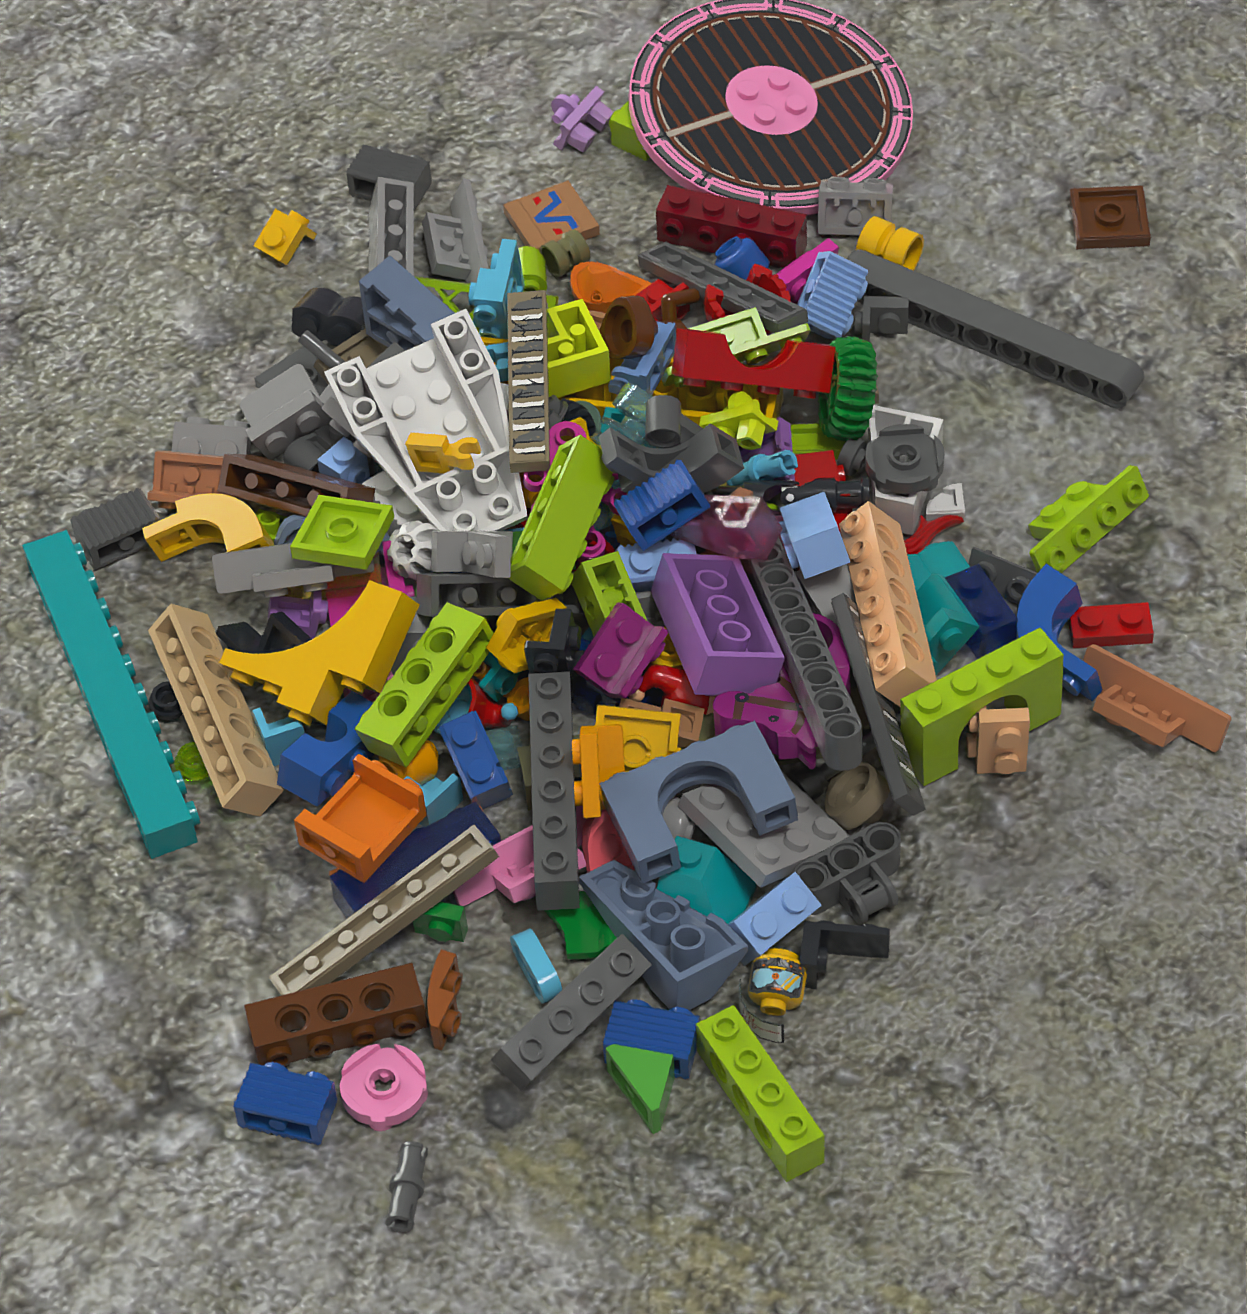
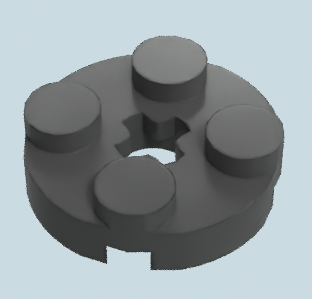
[865,424,945,494]

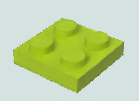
[290,495,395,570]

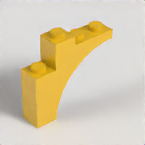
[219,580,420,727]

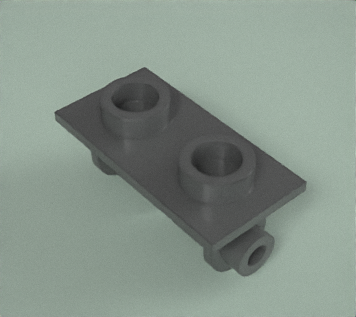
[968,547,1037,605]

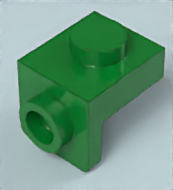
[413,902,468,942]

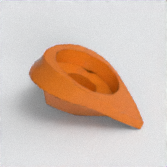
[570,262,652,314]

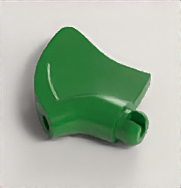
[544,891,617,959]

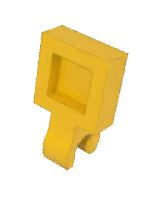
[405,432,482,474]

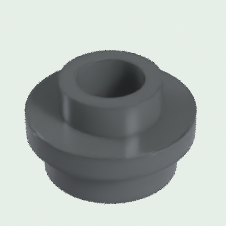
[837,439,867,477]

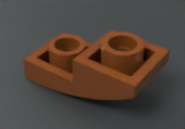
[427,949,463,1051]

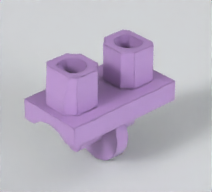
[551,86,614,153]

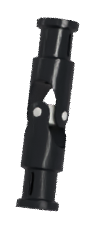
[711,476,870,516]

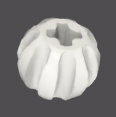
[387,520,439,580]

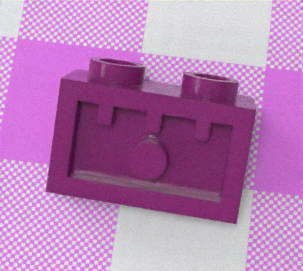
[573,602,669,699]

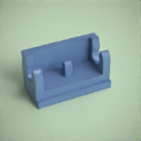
[608,321,676,402]

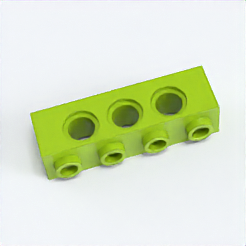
[355,602,494,768]
[696,1005,825,1182]

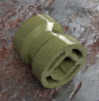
[540,229,591,278]

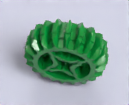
[817,336,878,441]

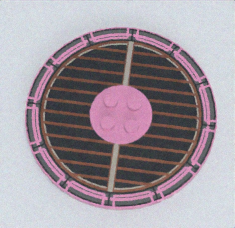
[628,0,913,215]

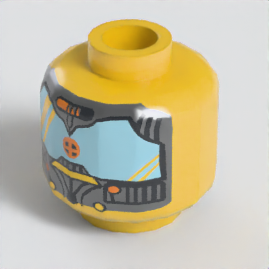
[748,948,807,1016]

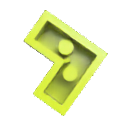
[547,298,611,398]

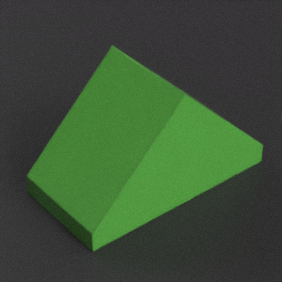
[605,1044,675,1134]

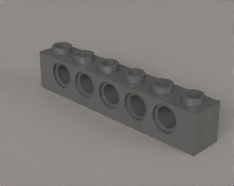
[528,672,580,911]

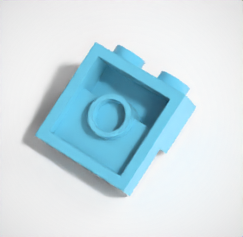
[469,239,525,339]

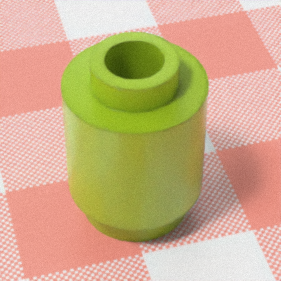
[518,246,547,292]

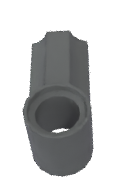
[645,395,703,448]

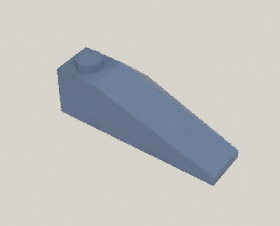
[579,860,748,1010]

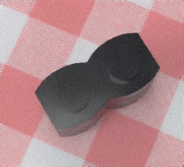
[291,288,365,347]

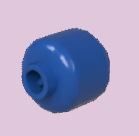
[714,236,769,280]

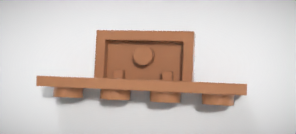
[1083,644,1231,752]

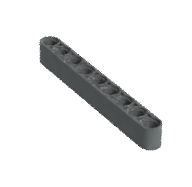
[847,249,1144,408]
[738,517,863,771]

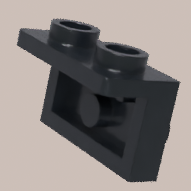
[524,609,585,697]

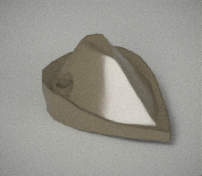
[825,762,890,830]

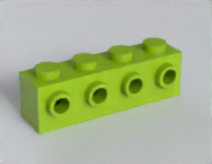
[508,434,614,601]

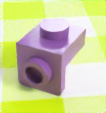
[268,590,328,639]

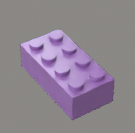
[651,553,785,696]

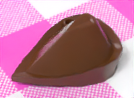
[599,296,658,359]

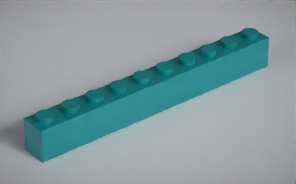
[22,530,201,859]

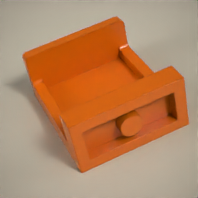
[294,754,427,883]

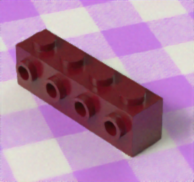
[656,185,807,268]

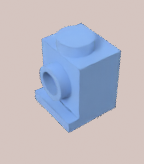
[317,437,372,484]

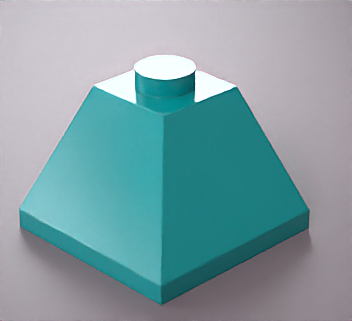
[657,836,757,924]

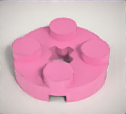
[340,1044,428,1131]

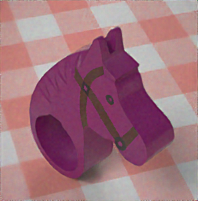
[713,613,851,769]

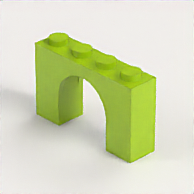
[900,628,1064,787]

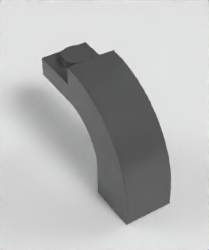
[599,423,744,494]

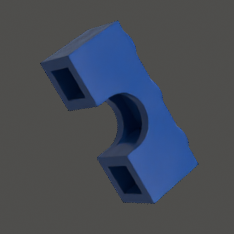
[277,691,375,807]

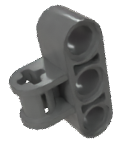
[792,822,901,924]

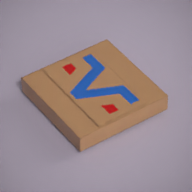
[503,180,600,251]

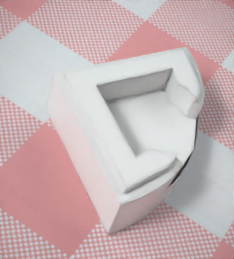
[926,483,965,521]

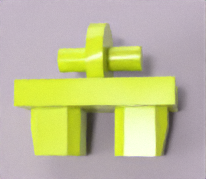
[699,391,778,450]

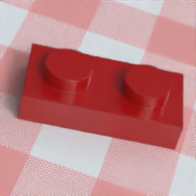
[1068,602,1154,649]

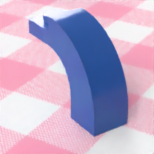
[1017,564,1103,701]

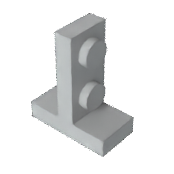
[431,531,513,578]

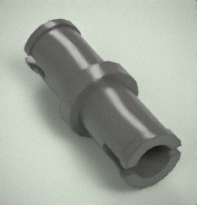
[385,1141,428,1232]

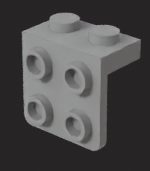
[240,364,333,460]

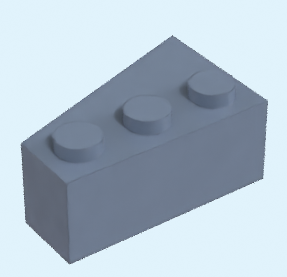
[359,256,455,350]

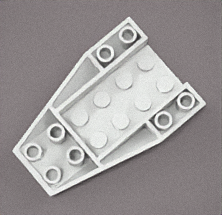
[324,309,528,531]

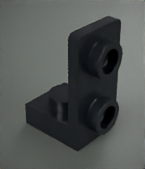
[800,920,890,989]

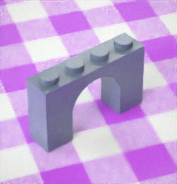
[599,721,798,884]

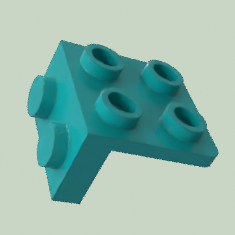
[916,573,980,676]

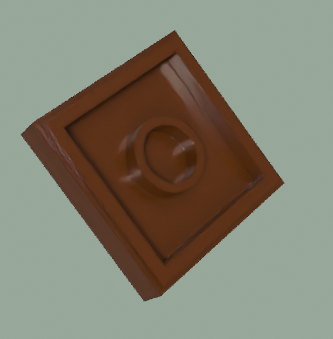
[1070,185,1151,249]

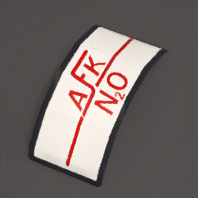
[739,979,784,1043]

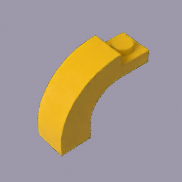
[142,493,274,562]

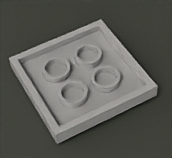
[678,770,849,888]

